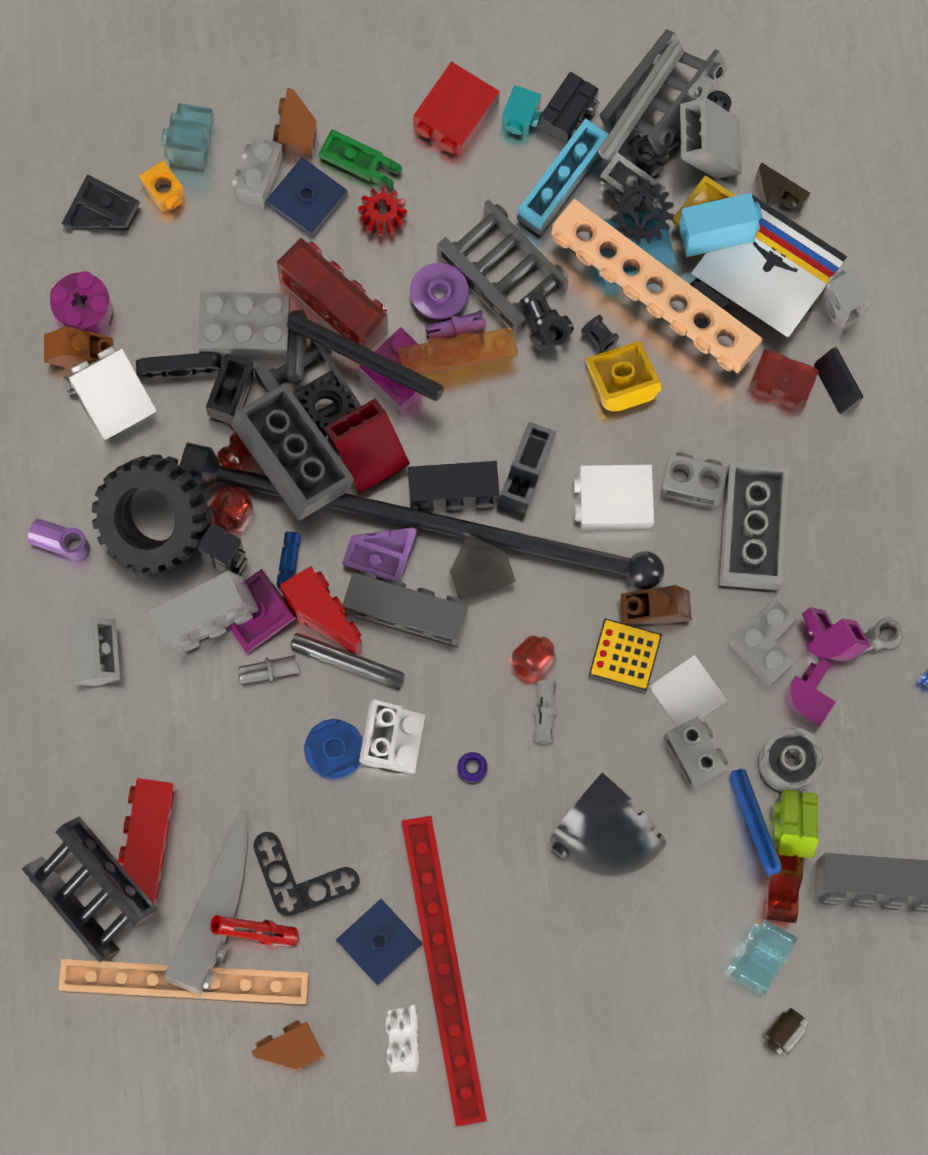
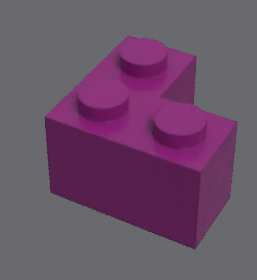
[359,327,421,417]

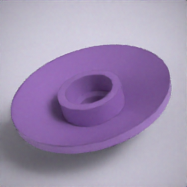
[410,263,469,320]

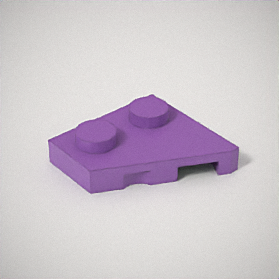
[342,527,417,581]

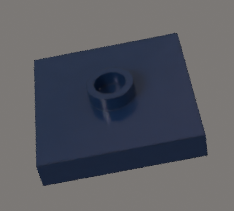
[266,157,348,237]
[336,899,423,986]

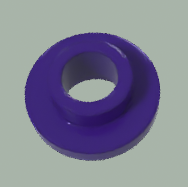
[457,752,488,783]

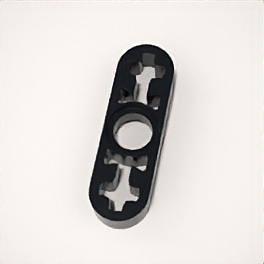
[135,352,222,379]

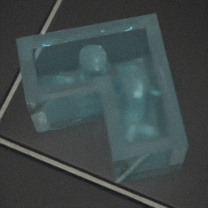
[162,103,214,173]
[728,919,798,997]

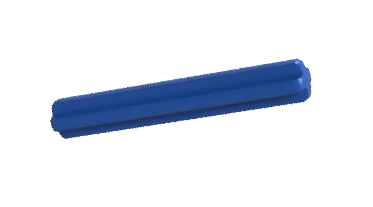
[730,768,781,876]

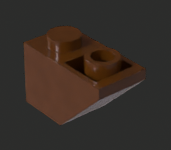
[621,585,692,625]

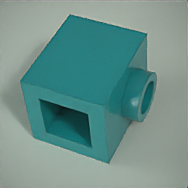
[501,85,542,135]

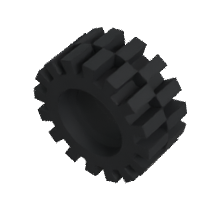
[300,379,354,437]

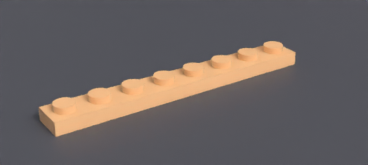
[58,959,309,1005]

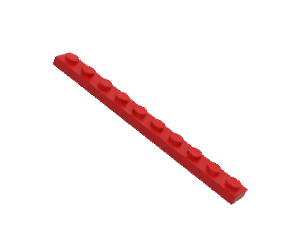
[401,816,487,1127]

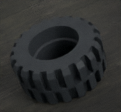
[91,454,213,574]

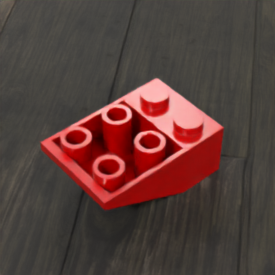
[280,566,362,655]

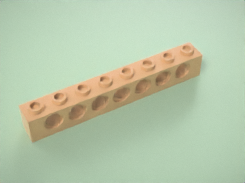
[551,199,762,374]

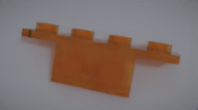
[398,328,518,375]

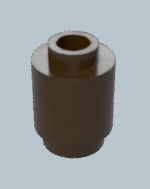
[764,1008,809,1055]

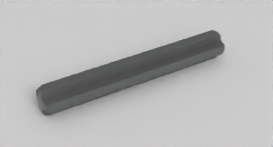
[290,633,405,688]

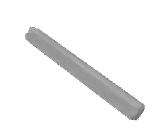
[598,41,685,161]

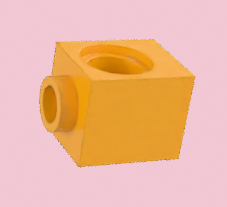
[139,160,185,213]

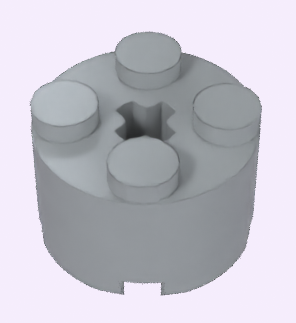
[758,728,824,792]

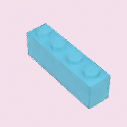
[517,118,608,235]

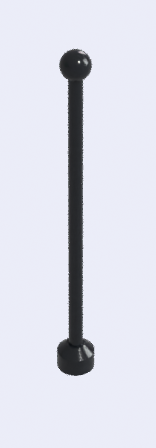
[180,442,665,590]

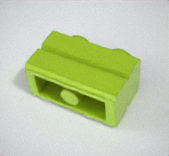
[772,789,819,859]

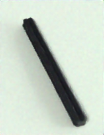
[287,313,444,401]

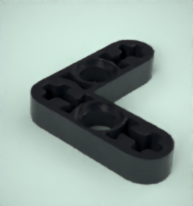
[253,832,360,918]

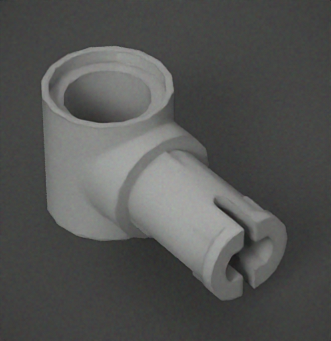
[862,617,903,653]

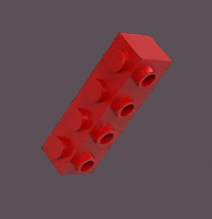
[118,778,176,908]

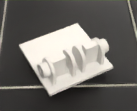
[385,1005,420,1073]

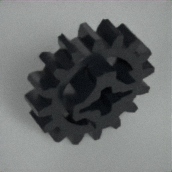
[611,180,674,245]

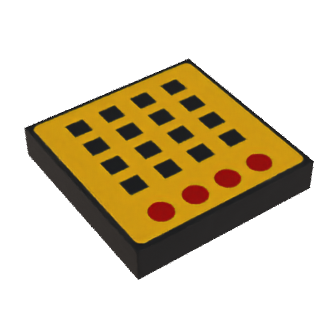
[588,618,662,693]

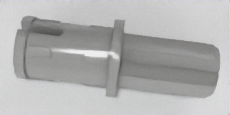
[238,654,299,684]

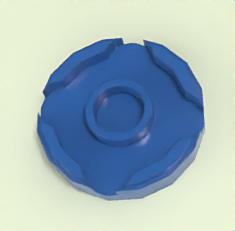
[304,719,363,780]

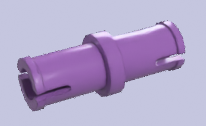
[425,310,486,344]

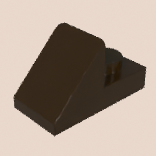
[755,163,811,212]

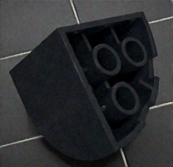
[550,772,666,876]

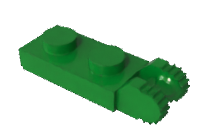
[318,129,403,190]

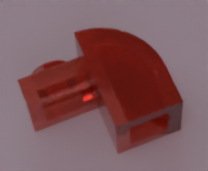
[765,849,804,924]

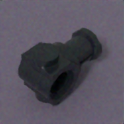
[627,129,681,177]
[520,288,574,350]

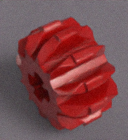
[358,186,407,238]

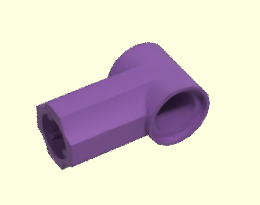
[27,518,90,561]

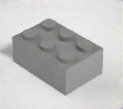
[198,292,290,360]
[148,571,259,652]

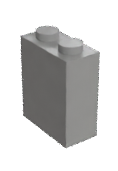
[680,97,742,180]

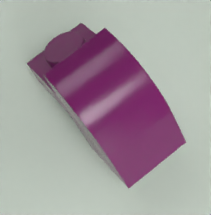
[802,607,871,661]
[787,658,836,732]

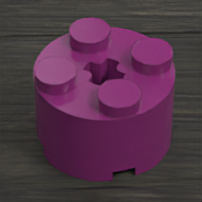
[50,271,113,334]

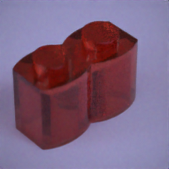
[750,349,819,409]

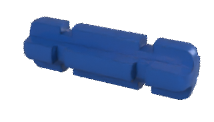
[276,531,301,589]

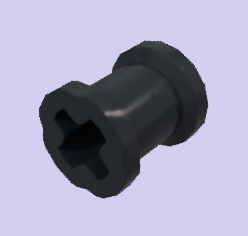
[581,315,619,354]

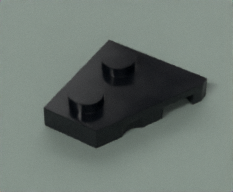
[61,174,140,228]

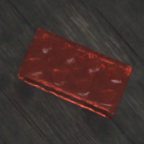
[277,238,388,350]

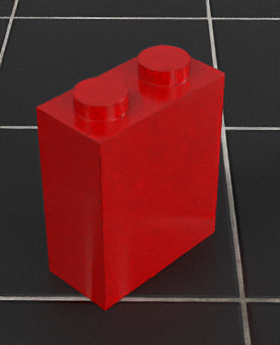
[413,61,500,156]

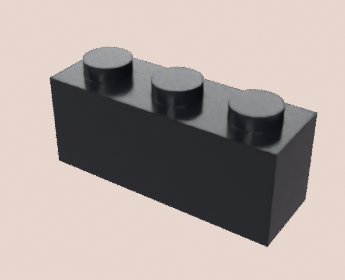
[408,461,500,512]

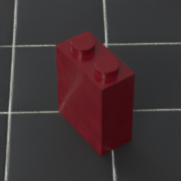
[324,398,410,493]

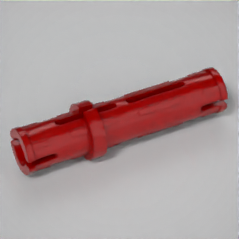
[210,915,298,946]

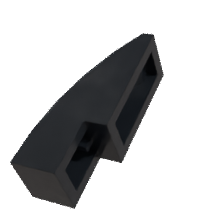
[497,422,557,518]

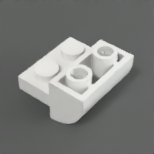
[359,699,425,774]

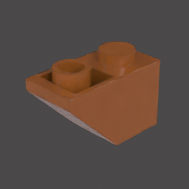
[273,88,317,158]
[44,326,113,368]
[251,1020,325,1072]

